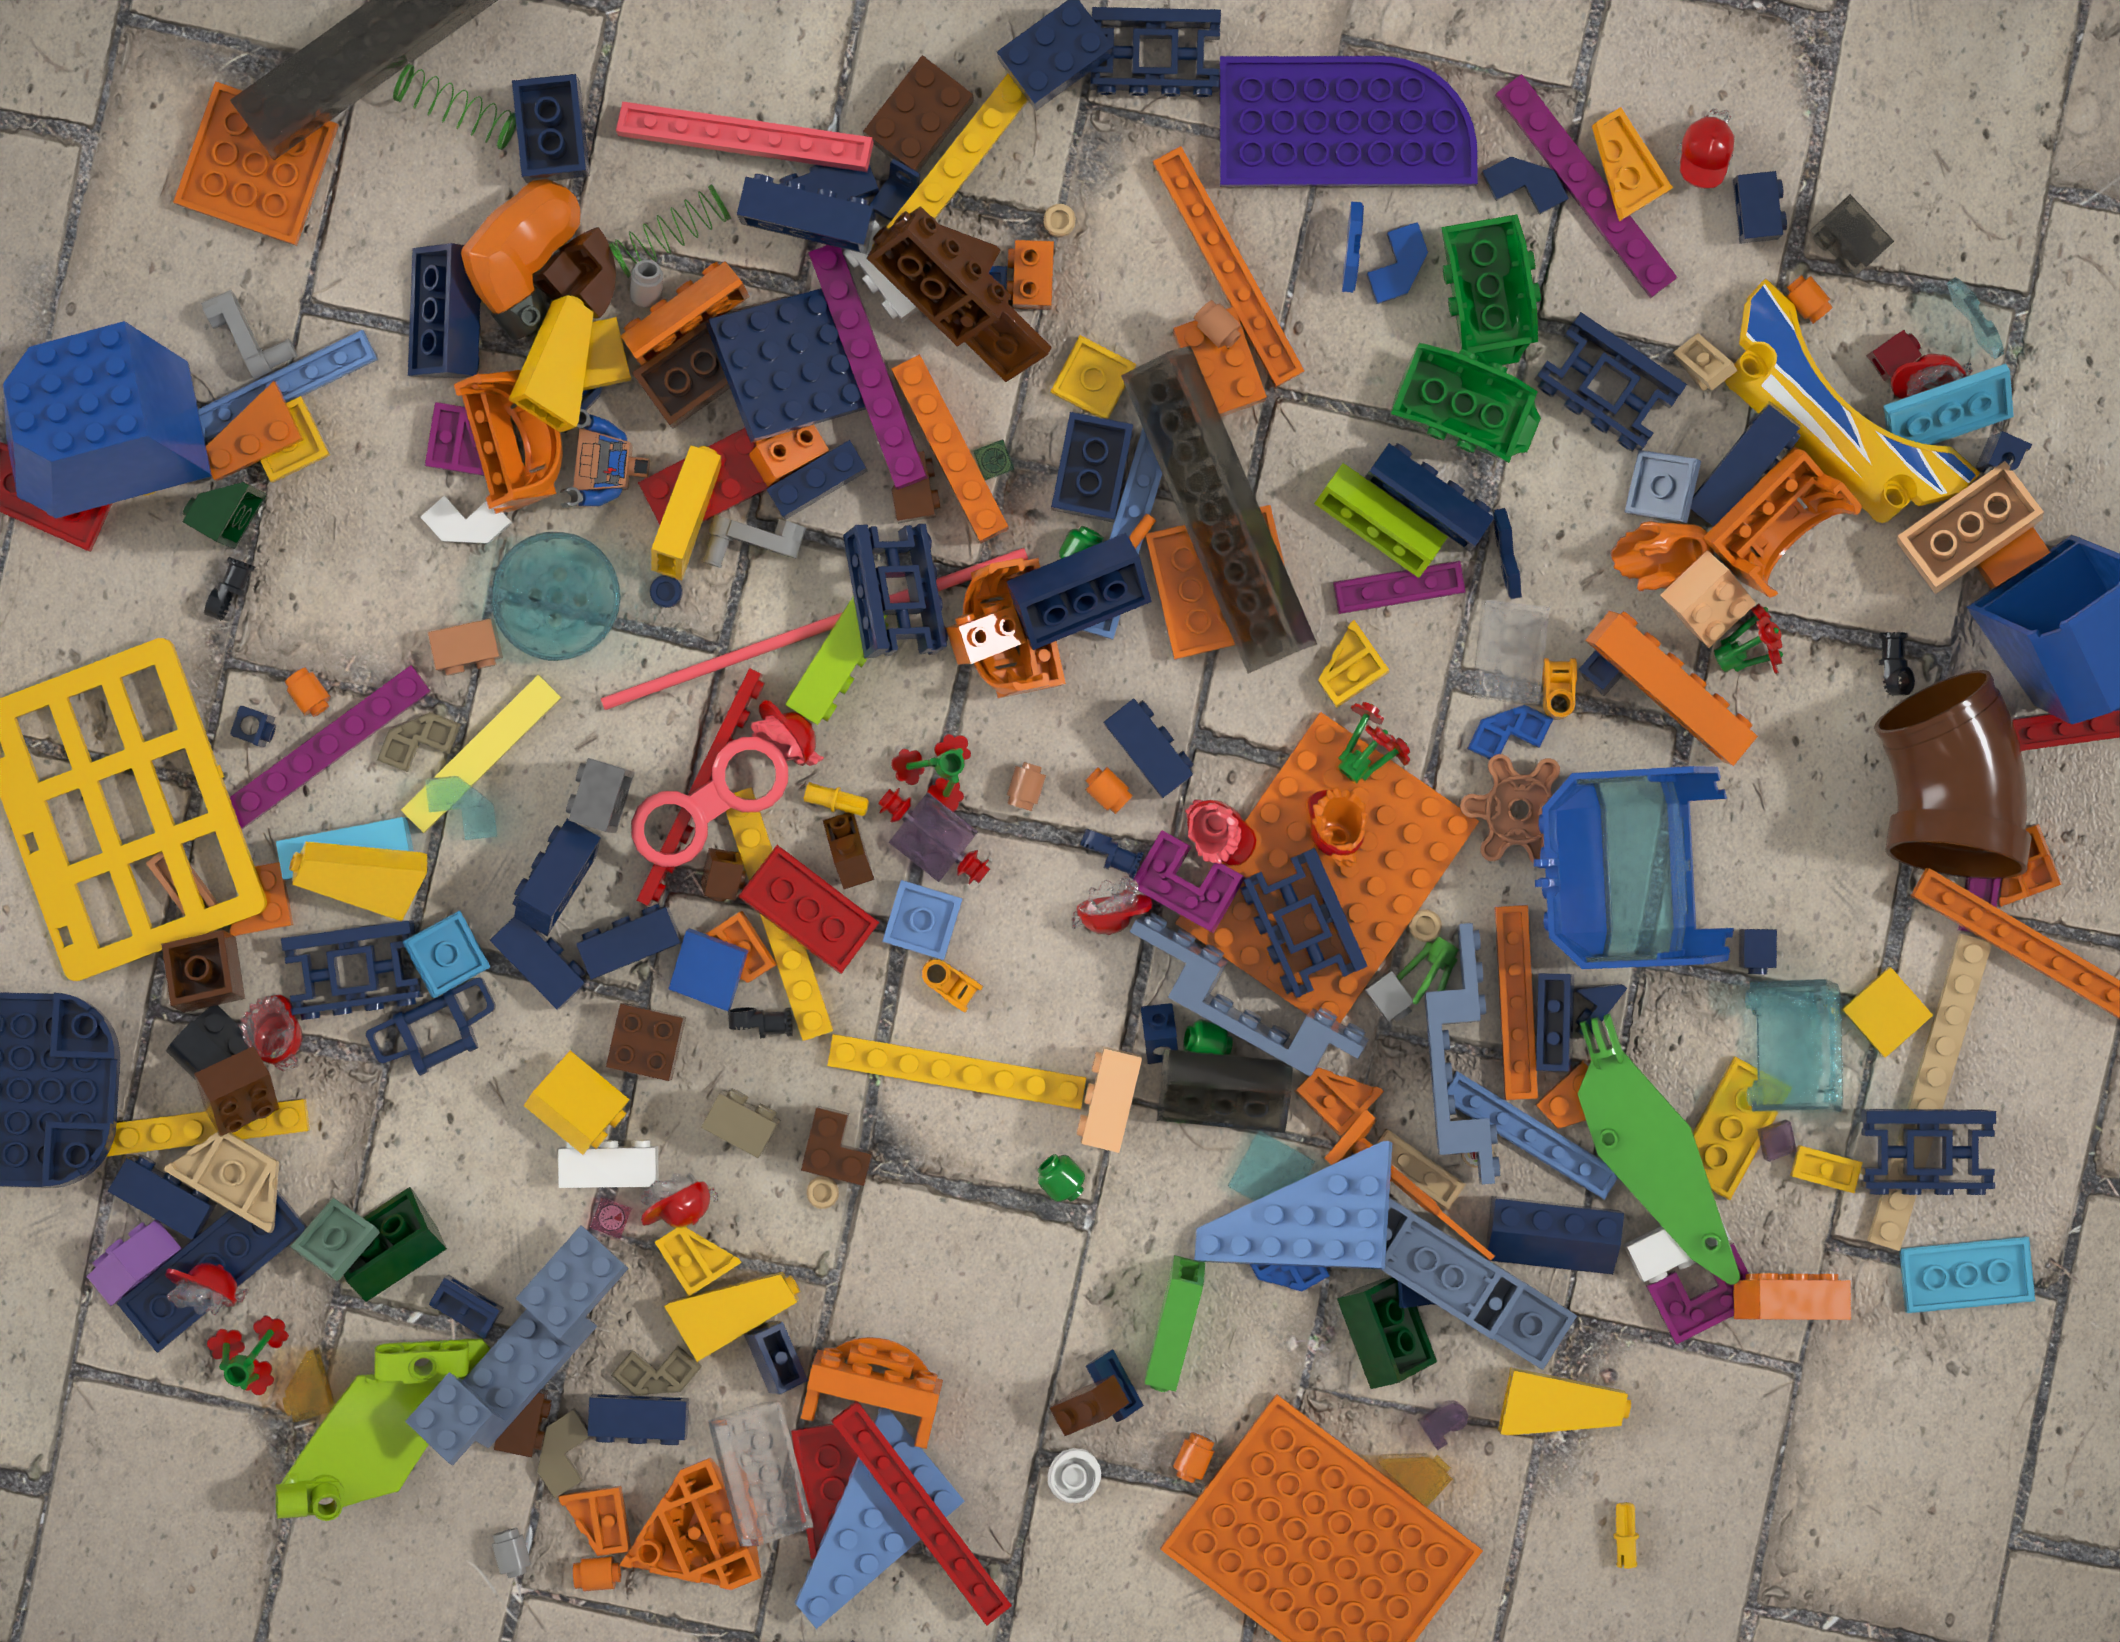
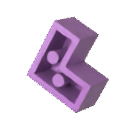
[86,1220,182,1306]

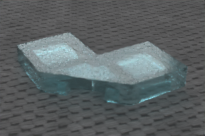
[1946,277,2004,360]
[425,776,497,840]

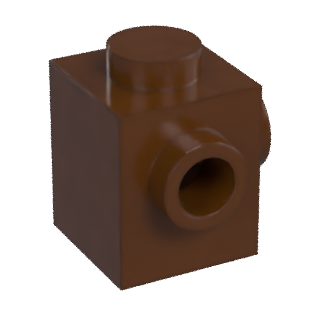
[701,848,746,901]

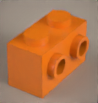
[1007,240,1054,310]
[749,425,829,488]
[946,602,1026,664]

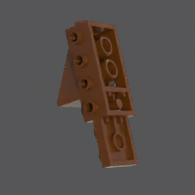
[866,206,1052,382]

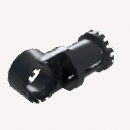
[204,557,256,621]
[1879,632,1915,696]
[728,1007,793,1039]

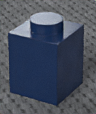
[1739,929,1777,974]

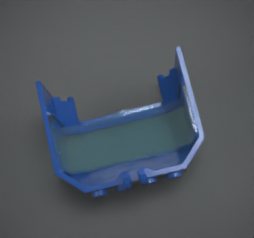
[1534,766,1734,969]

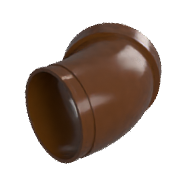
[1874,670,2032,879]

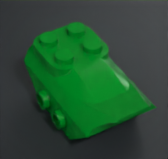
[1441,214,1541,365]
[1391,342,1541,463]

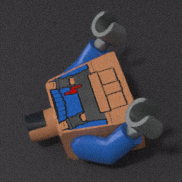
[560,409,650,508]

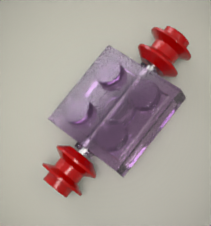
[878,788,990,885]

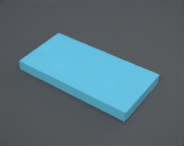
[1883,363,2014,445]
[1899,1236,2035,1313]

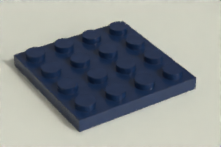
[705,288,866,443]

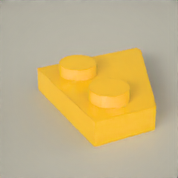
[1318,620,1390,708]
[654,1227,741,1296]

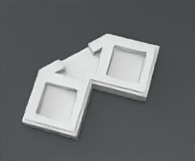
[421,496,512,544]

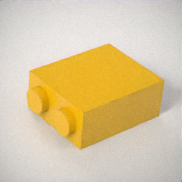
[523,1050,630,1155]

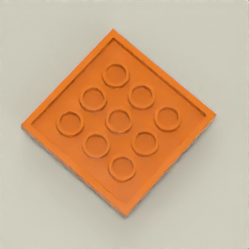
[173,81,339,246]
[1145,505,1300,660]

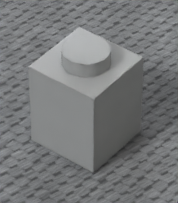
[1364,970,1413,1022]

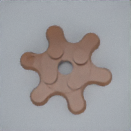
[1460,754,1560,863]

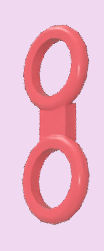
[631,737,788,867]

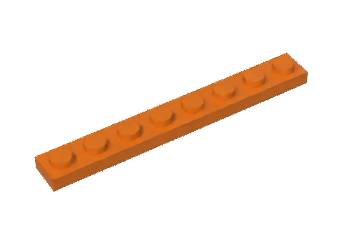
[1153,146,1305,388]
[1910,868,2120,1019]

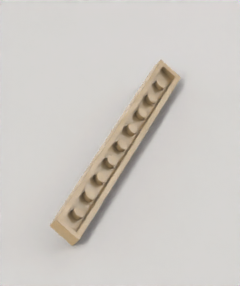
[1867,933,1992,1251]

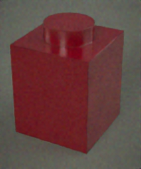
[1866,330,1922,381]

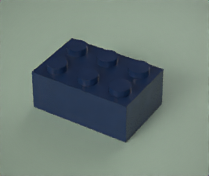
[997,0,1114,111]
[512,74,590,183]
[1051,412,1133,523]
[512,818,601,936]

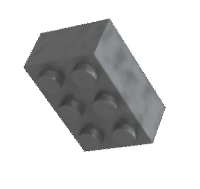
[566,758,635,833]

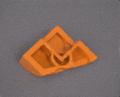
[1976,527,2050,589]
[1999,824,2062,907]

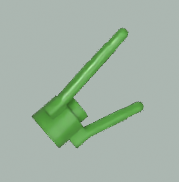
[1396,937,1459,1005]

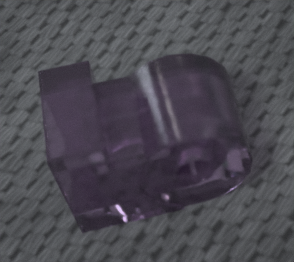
[1417,1400,1468,1451]

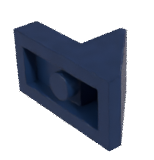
[1574,984,1627,1039]

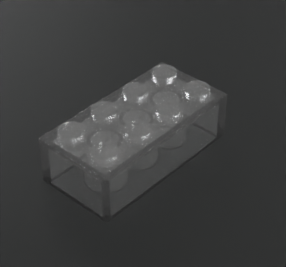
[708,1401,814,1546]

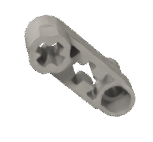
[201,290,298,379]
[702,515,806,568]

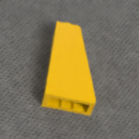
[508,295,594,433]
[651,445,721,581]
[289,842,427,921]
[664,1272,801,1362]
[1498,1367,1631,1435]

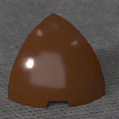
[533,227,616,319]

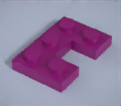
[1130,830,1246,933]
[1646,1242,1749,1345]

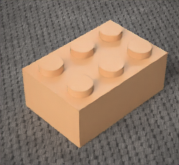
[1076,1046,1142,1153]

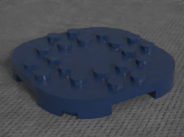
[0,992,120,1188]

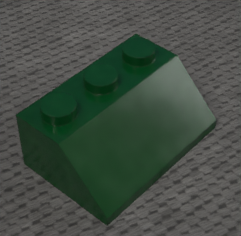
[182,482,267,549]
[344,1187,447,1302]
[1337,1276,1437,1389]

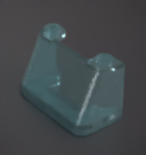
[1745,979,1843,1113]

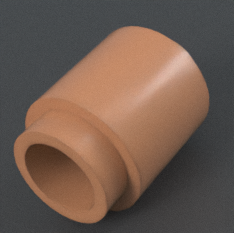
[1194,300,1242,348]
[1007,762,1046,811]

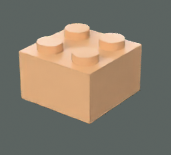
[1660,550,1756,648]

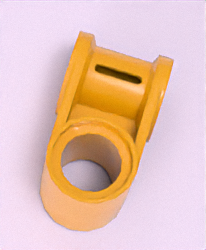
[1542,658,1577,720]
[922,958,984,1013]

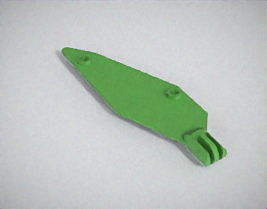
[1578,1013,1740,1285]

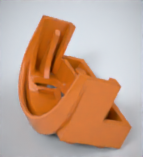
[454,370,563,514]
[1703,447,1862,598]
[963,558,1066,699]
[800,1337,943,1449]

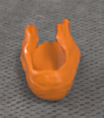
[1611,521,1714,591]

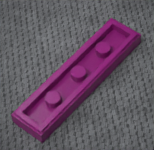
[1333,561,1466,615]

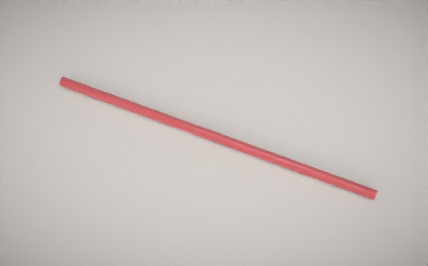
[601,548,1028,710]

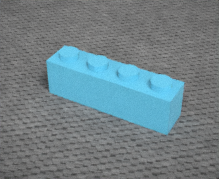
[276,817,414,881]

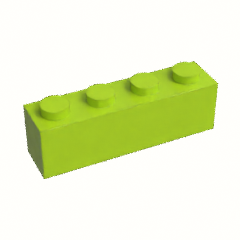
[1314,463,1448,578]
[785,596,889,725]

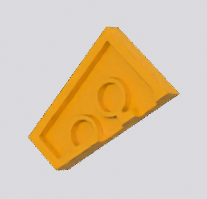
[1592,107,1673,222]

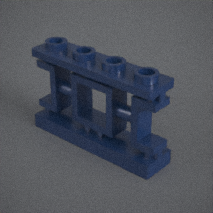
[1090,7,1221,97]
[1534,312,1687,452]
[843,524,948,659]
[1240,848,1368,998]
[281,920,424,1020]
[1860,1109,1996,1195]

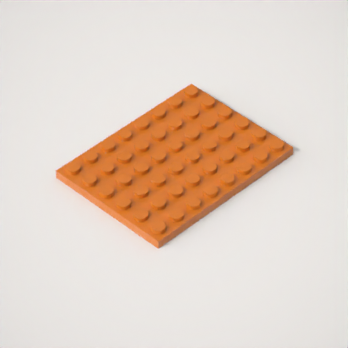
[1175,712,1479,1023]
[1160,1393,1483,1642]

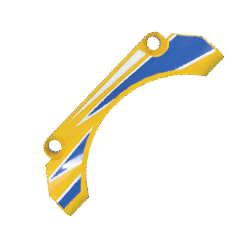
[1725,278,1980,523]

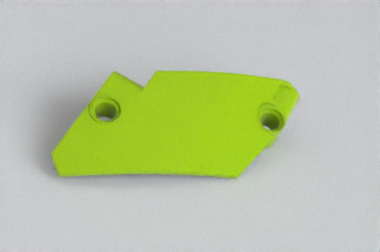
[275,1338,491,1521]

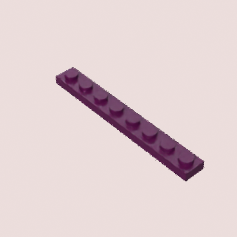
[1495,74,1678,298]
[808,245,928,490]
[214,665,432,834]

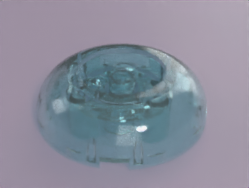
[491,532,621,661]

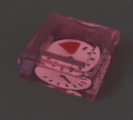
[590,1197,632,1239]

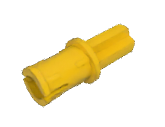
[804,782,869,816]
[1613,1502,1639,1569]

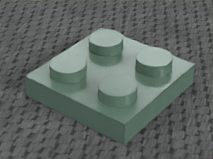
[290,1198,380,1282]

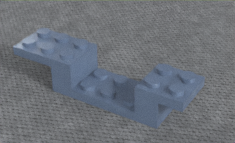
[1130,913,1369,1077]
[1424,923,1500,1185]
[1381,1197,1577,1370]
[405,1225,629,1465]

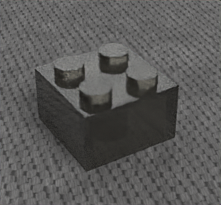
[1811,194,1894,277]

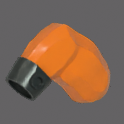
[461,179,580,341]

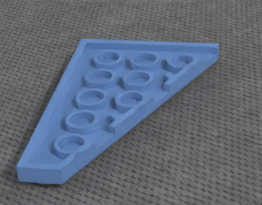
[1194,1141,1393,1269]
[794,1407,965,1629]

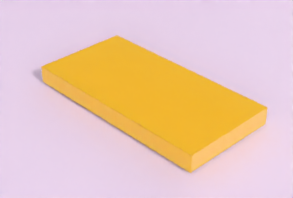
[1693,1056,1792,1200]

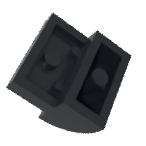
[166,1005,252,1080]

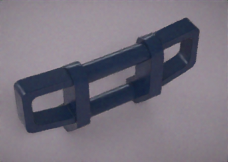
[366,977,496,1076]

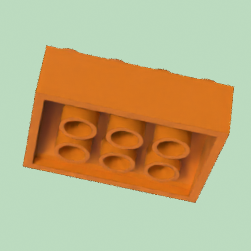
[620,261,750,366]

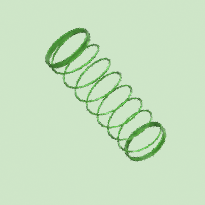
[393,64,516,150]
[609,184,731,278]

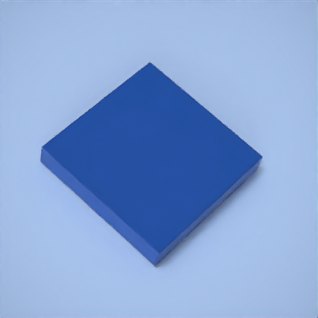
[669,928,748,1011]

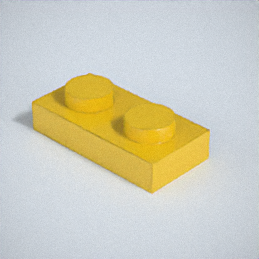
[1790,1145,1863,1193]

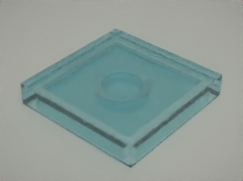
[1228,1130,1315,1201]

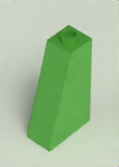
[1145,1255,1206,1392]

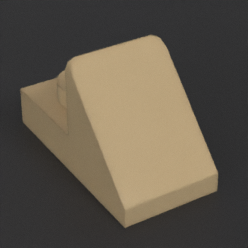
[1673,333,1737,391]

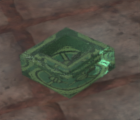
[973,439,1015,481]

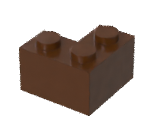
[801,1106,873,1186]

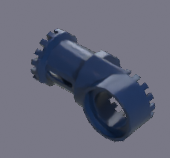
[1080,828,1144,879]

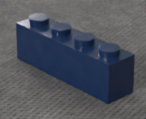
[1690,401,1801,527]

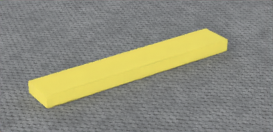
[401,675,562,833]

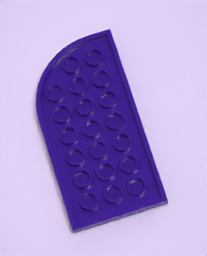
[1220,56,1478,187]

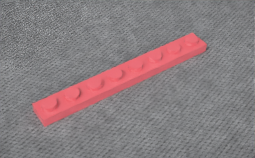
[616,102,874,172]

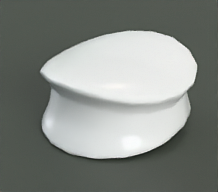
[1048,1448,1101,1503]

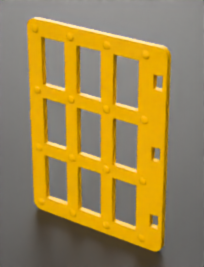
[0,638,267,981]

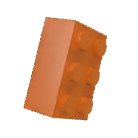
[1172,306,1267,423]
[1734,1273,1851,1320]

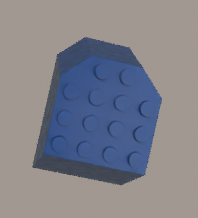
[3,321,212,519]
[1967,535,2120,725]

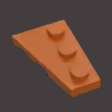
[206,381,304,481]

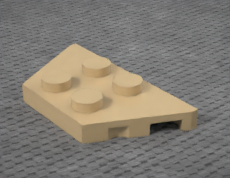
[163,1132,279,1233]

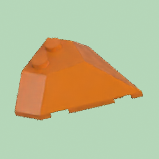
[619,1457,762,1590]

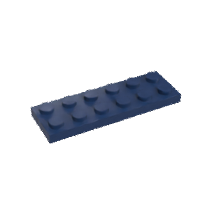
[117,1190,307,1353]

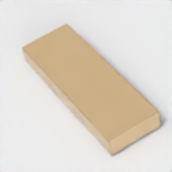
[1375,1128,1466,1211]

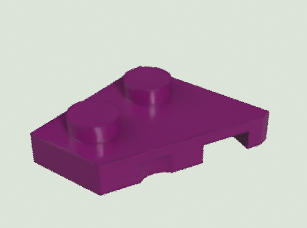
[425,402,484,476]

